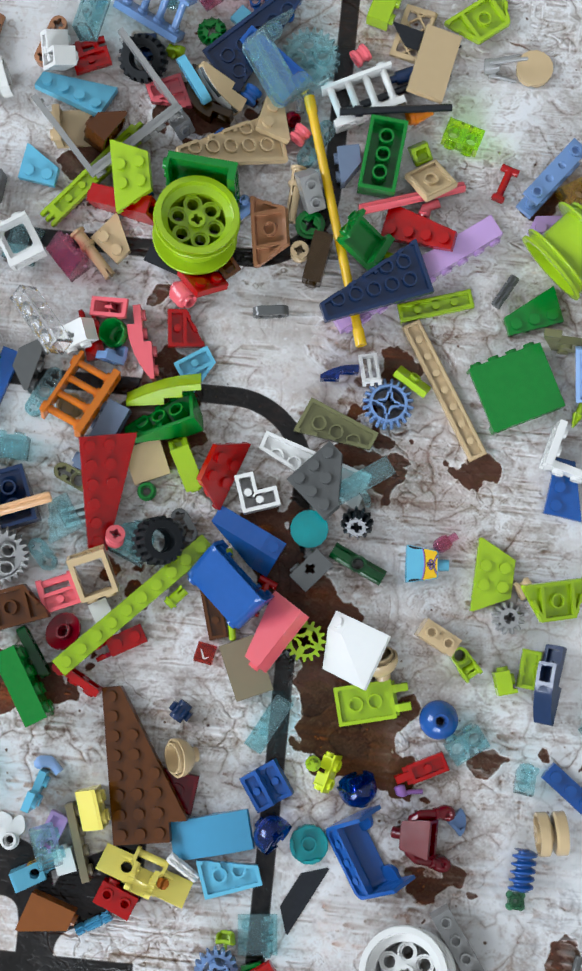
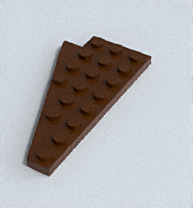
[102,685,188,846]

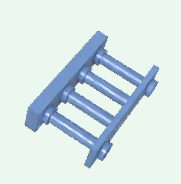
[113,0,198,44]
[516,138,582,220]

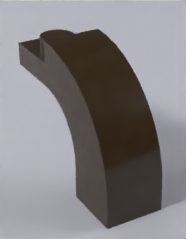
[187,64,234,124]

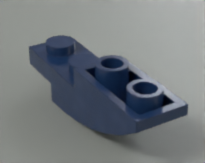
[533,644,567,726]

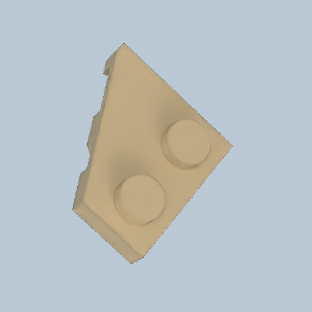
[255,96,290,144]

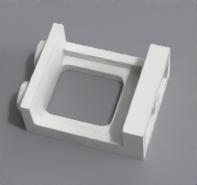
[0,210,48,272]

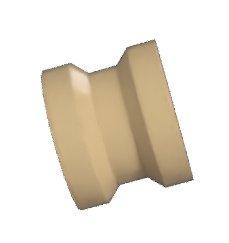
[290,241,309,263]
[513,577,532,601]

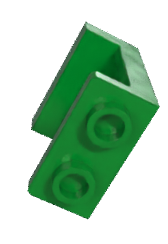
[336,208,395,271]

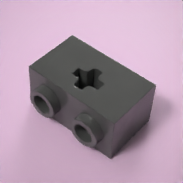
[289,549,333,593]

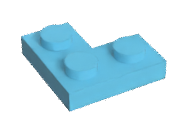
[20,768,51,813]

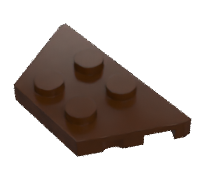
[0,584,51,630]

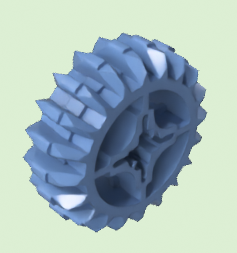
[362,379,414,430]

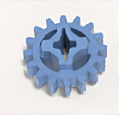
[194,946,238,971]

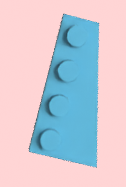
[34,71,118,116]

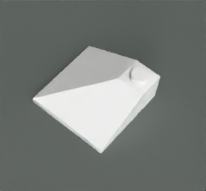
[322,611,391,691]

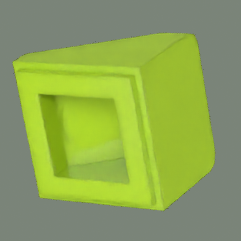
[407,140,433,167]

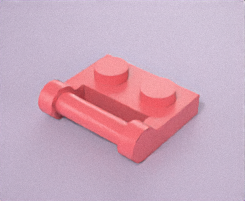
[35,570,81,613]

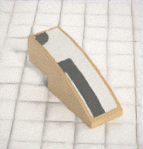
[196,61,247,116]

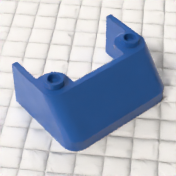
[326,805,415,900]

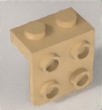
[50,104,92,149]

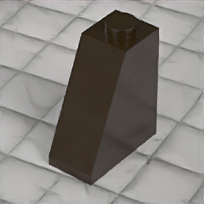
[302,230,333,288]

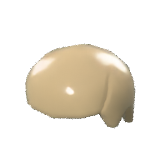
[56,393,86,419]

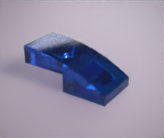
[320,364,359,382]

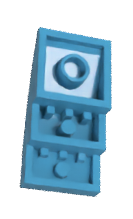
[171,809,255,860]

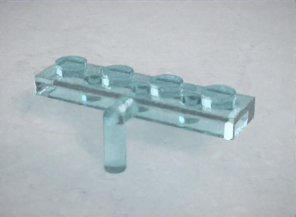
[339,456,396,508]

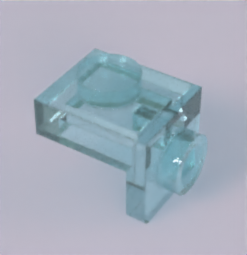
[513,763,540,797]

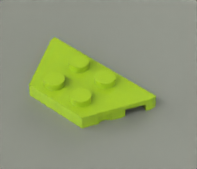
[444,0,510,45]
[109,140,153,214]
[469,537,516,611]
[521,577,582,623]

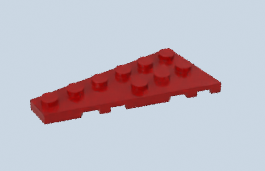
[78,432,137,550]

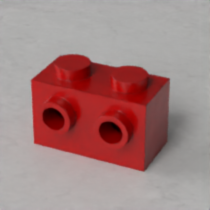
[92,876,140,921]

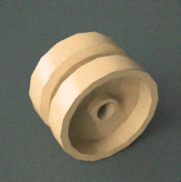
[533,811,570,857]

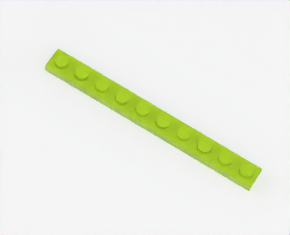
[52,535,211,676]

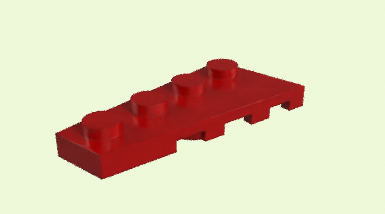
[381,207,458,252]

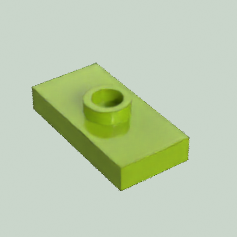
[393,365,432,398]
[515,648,543,690]

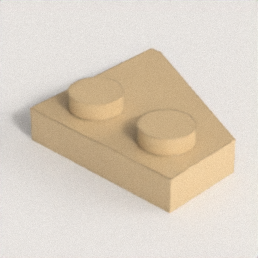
[90,213,131,265]

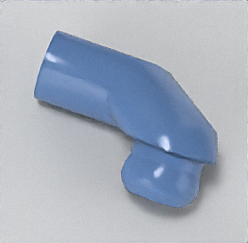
[239,195,251,221]

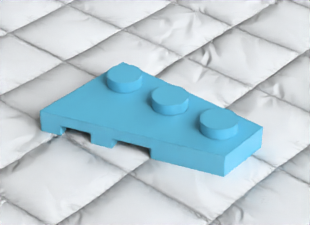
[196,859,263,900]

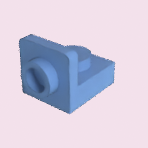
[95,346,129,365]

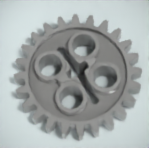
[0,525,29,585]

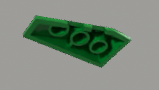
[124,391,204,443]

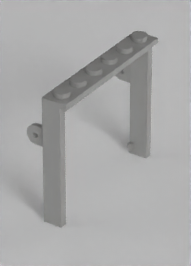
[31,27,183,179]

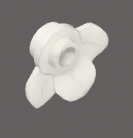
[0,811,26,850]

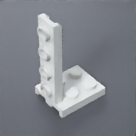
[538,419,582,484]

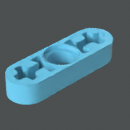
[176,54,212,105]

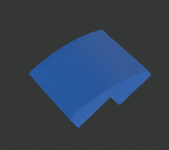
[239,758,295,813]

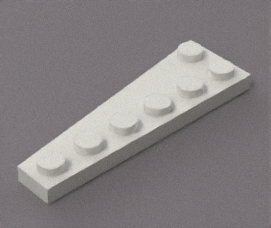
[259,430,372,510]

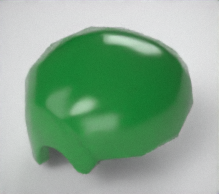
[98,317,128,348]

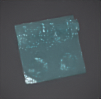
[238,914,277,958]

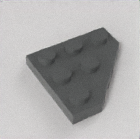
[287,441,343,520]

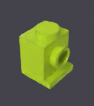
[492,666,518,696]

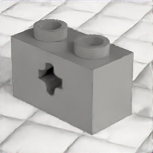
[294,167,326,214]

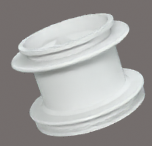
[359,925,456,971]

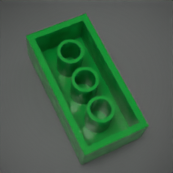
[357,114,409,198]
[0,644,55,728]

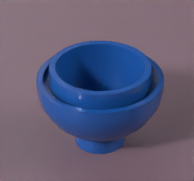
[419,700,458,740]

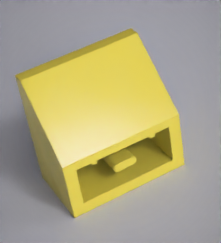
[75,784,111,832]

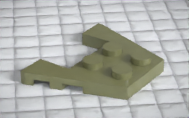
[544,328,582,355]

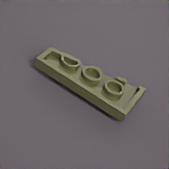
[293,397,379,451]

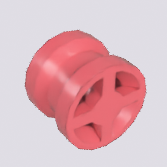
[349,43,372,68]
[289,123,312,147]
[105,525,125,549]

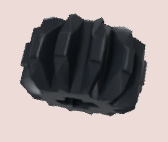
[341,506,374,540]

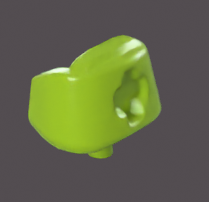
[166,44,186,60]
[215,930,236,950]

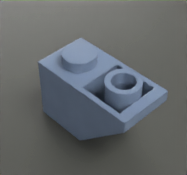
[333,144,361,189]

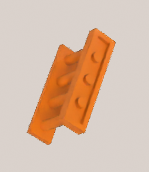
[39,350,121,438]

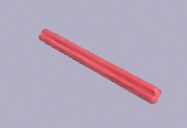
[358,181,466,215]

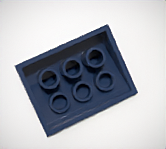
[0,463,42,530]

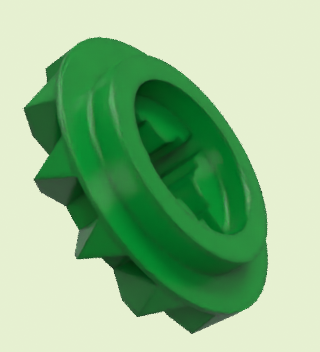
[197,16,227,46]
[295,211,325,240]

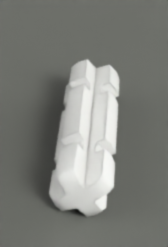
[166,853,199,882]

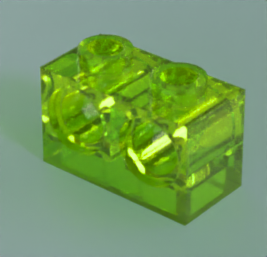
[440,117,485,157]

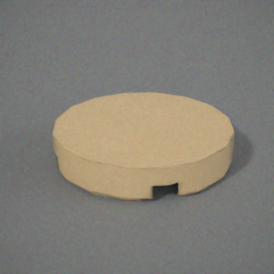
[516,50,553,88]

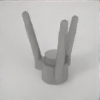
[484,54,529,83]

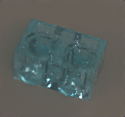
[443,723,490,766]

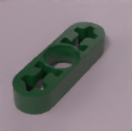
[16,625,52,679]

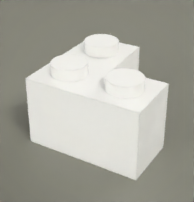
[40,29,78,71]
[234,471,281,515]

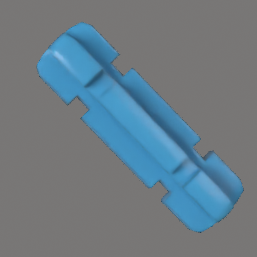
[74,910,113,936]

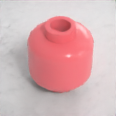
[169,280,197,308]

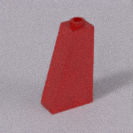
[86,183,156,226]

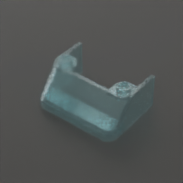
[242,8,331,108]

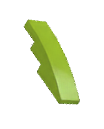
[126,373,202,406]

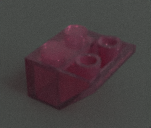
[46,230,89,282]

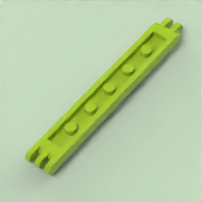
[40,121,144,228]

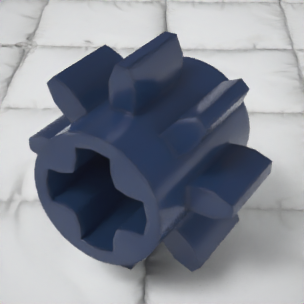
[169,699,193,723]

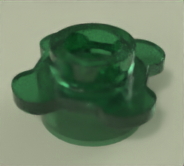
[505,890,525,911]

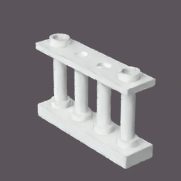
[320,61,406,134]

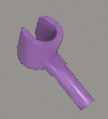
[394,784,423,797]

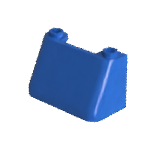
[187,540,275,629]

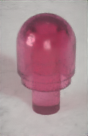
[433,532,459,553]

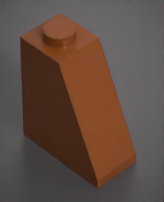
[15,889,79,932]

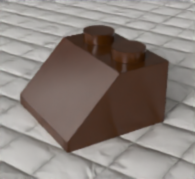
[84,111,128,153]

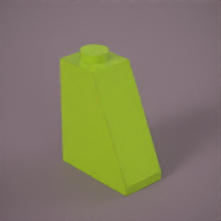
[168,437,202,492]

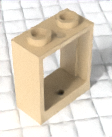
[66,544,119,604]
[414,618,462,657]

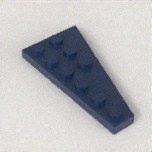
[202,0,302,93]
[319,239,434,323]

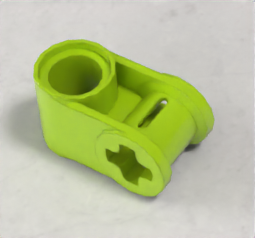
[450,646,483,684]

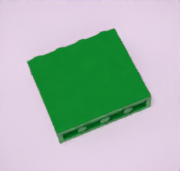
[162,150,240,204]
[466,342,566,435]

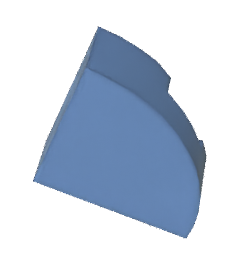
[447,808,466,837]

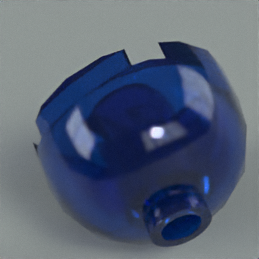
[337,770,377,808]
[253,815,292,855]

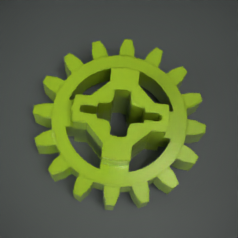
[285,621,326,662]

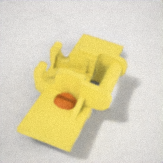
[95,843,193,909]

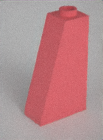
[245,591,309,673]

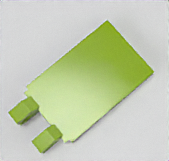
[333,679,412,727]

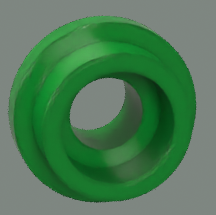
[137,482,157,501]

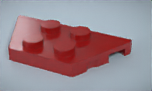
[196,442,251,510]

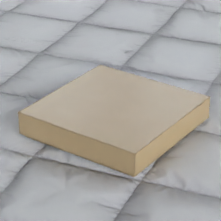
[405,159,458,203]
[129,440,171,486]

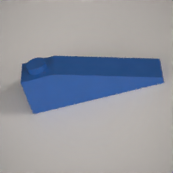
[212,505,286,577]

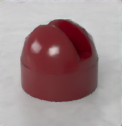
[286,111,301,128]

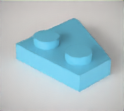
[18,143,60,188]
[174,346,216,392]

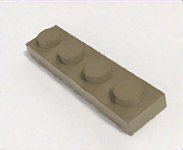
[65,800,94,884]

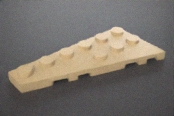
[175,116,288,165]

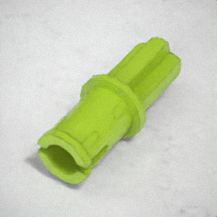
[305,755,321,772]

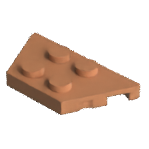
[250,196,290,268]

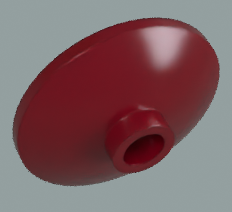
[45,612,81,650]

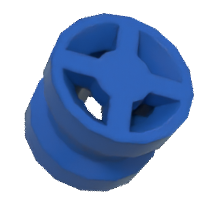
[240,83,262,107]

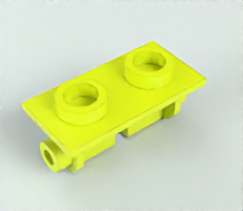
[313,751,343,793]

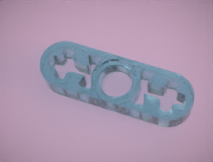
[297,120,335,169]
[25,367,64,417]

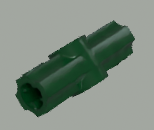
[329,543,387,586]

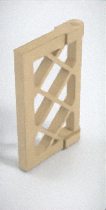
[389,4,438,64]

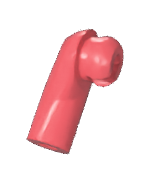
[418,199,441,219]

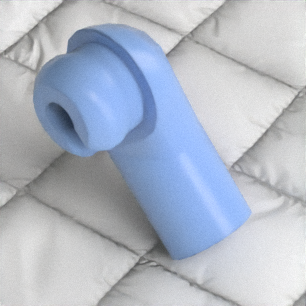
[34,755,63,776]

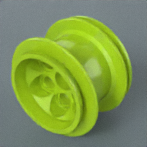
[152,175,240,275]
[522,202,582,300]

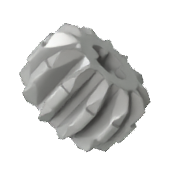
[491,602,525,635]

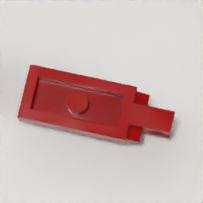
[394,751,450,785]

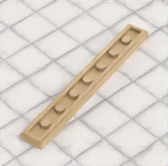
[402,319,487,463]

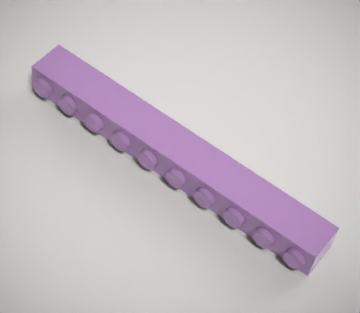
[333,215,503,334]

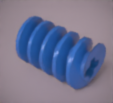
[508,848,538,893]

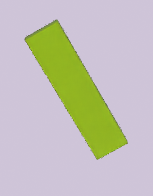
[397,289,475,324]

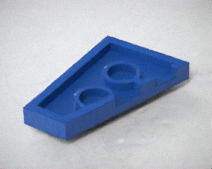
[543,457,582,522]

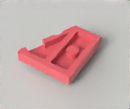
[145,73,192,109]

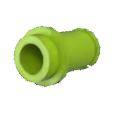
[164,585,189,609]

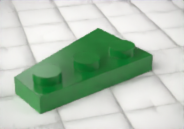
[503,286,564,337]

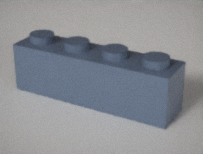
[72,398,132,470]

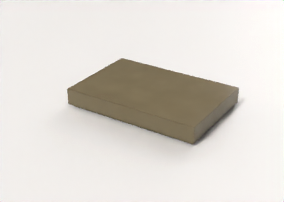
[219,635,274,702]

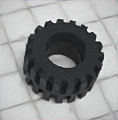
[118,33,169,84]
[131,516,185,566]

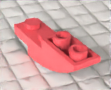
[127,304,159,382]

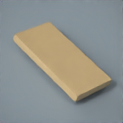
[406,24,462,104]

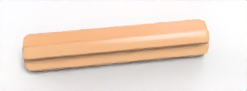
[0,491,52,516]

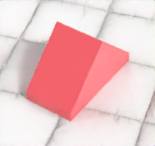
[89,296,129,320]

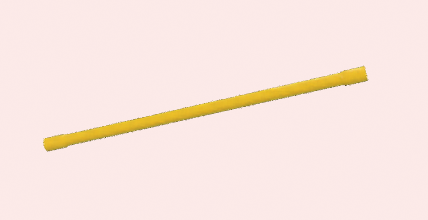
[304,94,367,348]

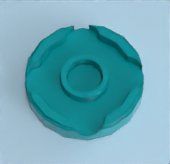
[290,510,328,548]
[290,824,328,865]

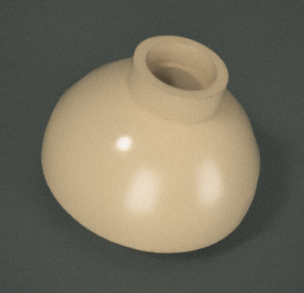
[373,647,398,682]
[164,738,200,778]

